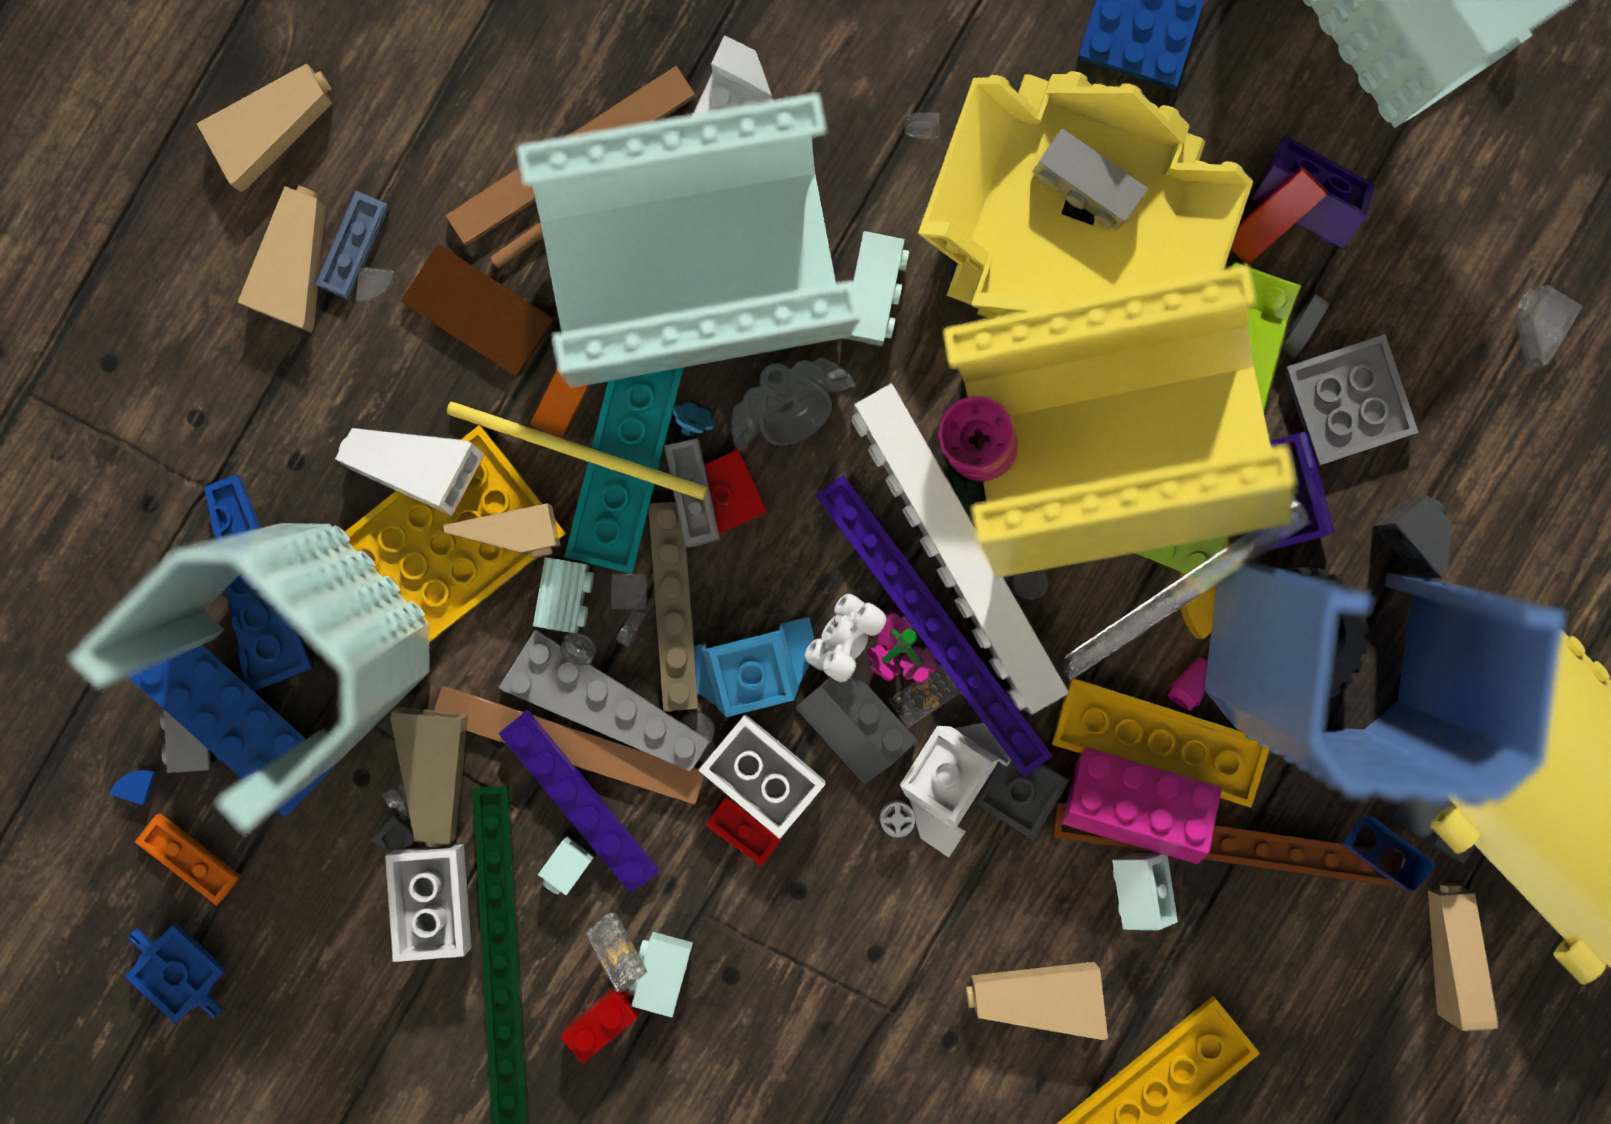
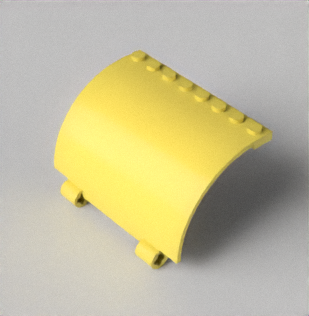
[1430,631,1611,984]

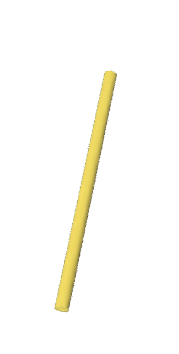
[447,402,708,500]

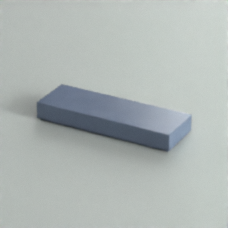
[315,191,390,301]

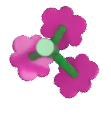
[866,613,938,683]

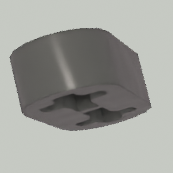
[1281,293,1330,358]

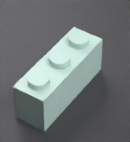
[843,231,909,346]

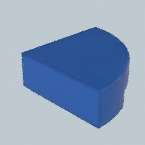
[110,769,158,805]

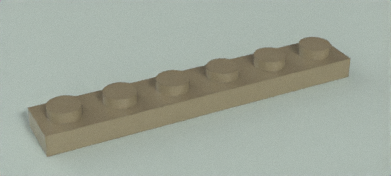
[649,502,699,711]

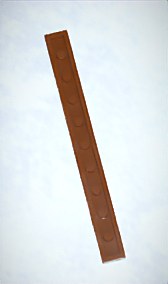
[1052,801,1403,888]

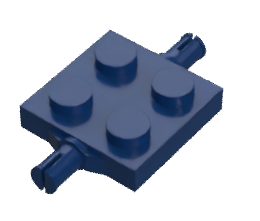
[125,923,227,1024]

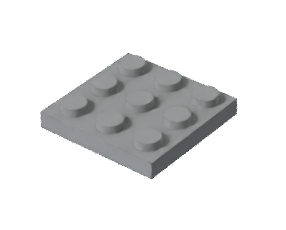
[1283,334,1419,466]

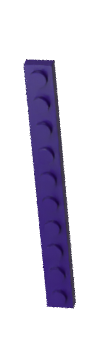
[816,475,1052,777]

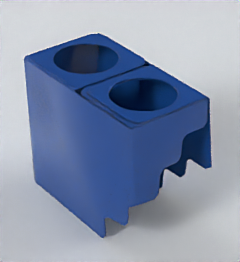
[1341,816,1434,891]

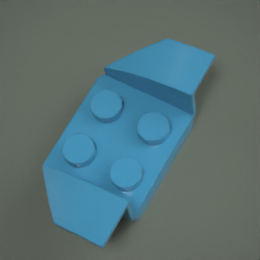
[694,617,815,717]

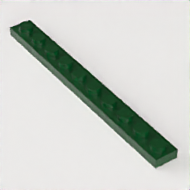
[472,785,529,1124]

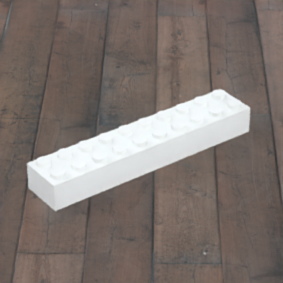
[851,383,1069,714]

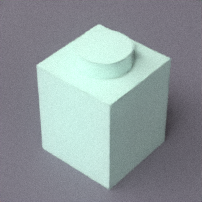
[538,836,595,895]

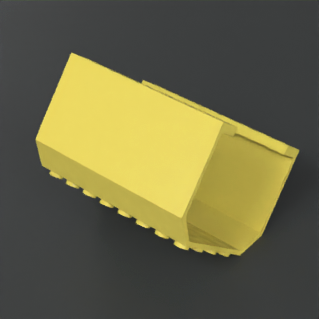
[944,266,1294,578]

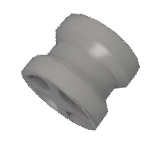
[879,800,915,838]

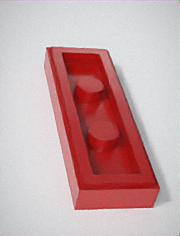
[1231,167,1328,265]

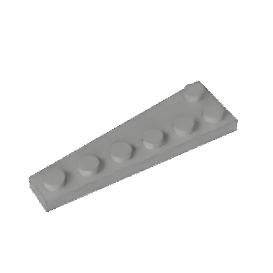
[498,630,711,772]

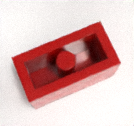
[560,983,641,1064]

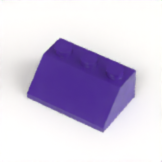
[1252,135,1375,248]
[1253,432,1336,553]

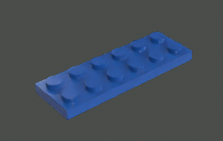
[127,645,335,818]

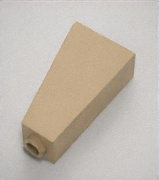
[197,64,332,192]
[237,185,326,333]
[1428,883,1498,1031]
[966,962,1108,1040]

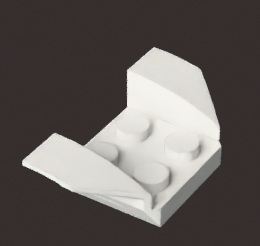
[693,35,773,115]
[900,723,1011,857]

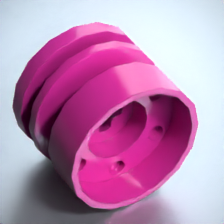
[938,396,1018,482]

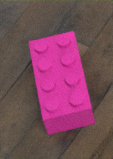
[1062,747,1222,864]

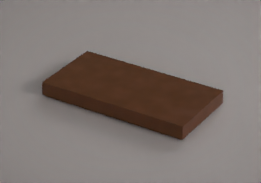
[401,244,555,378]

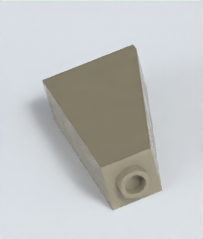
[391,707,468,848]

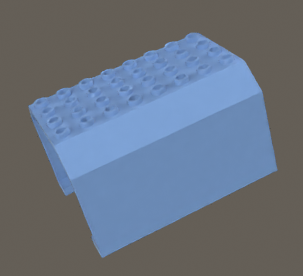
[1204,559,1565,806]

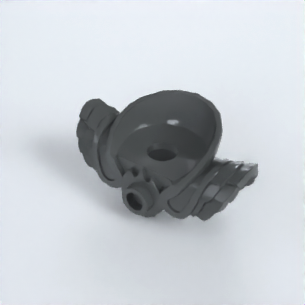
[731,357,856,451]

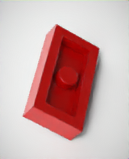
[706,796,782,867]

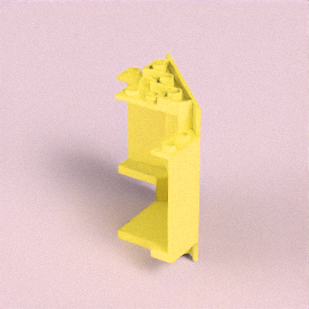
[918,71,1253,319]

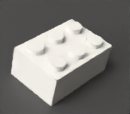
[699,713,825,839]
[385,844,472,962]

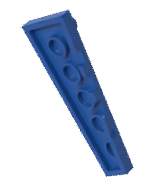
[204,474,315,692]

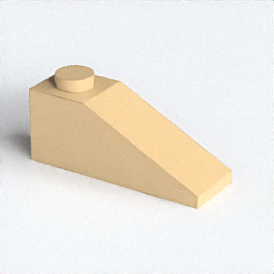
[443,503,560,558]

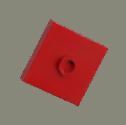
[705,450,768,535]

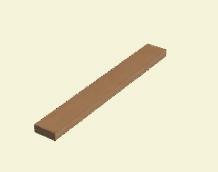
[445,66,696,246]
[434,686,705,805]

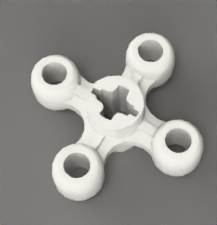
[805,594,886,682]

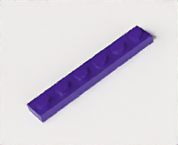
[498,709,660,894]

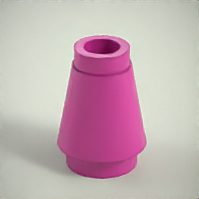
[1168,657,1208,711]

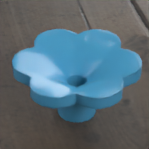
[673,402,715,437]

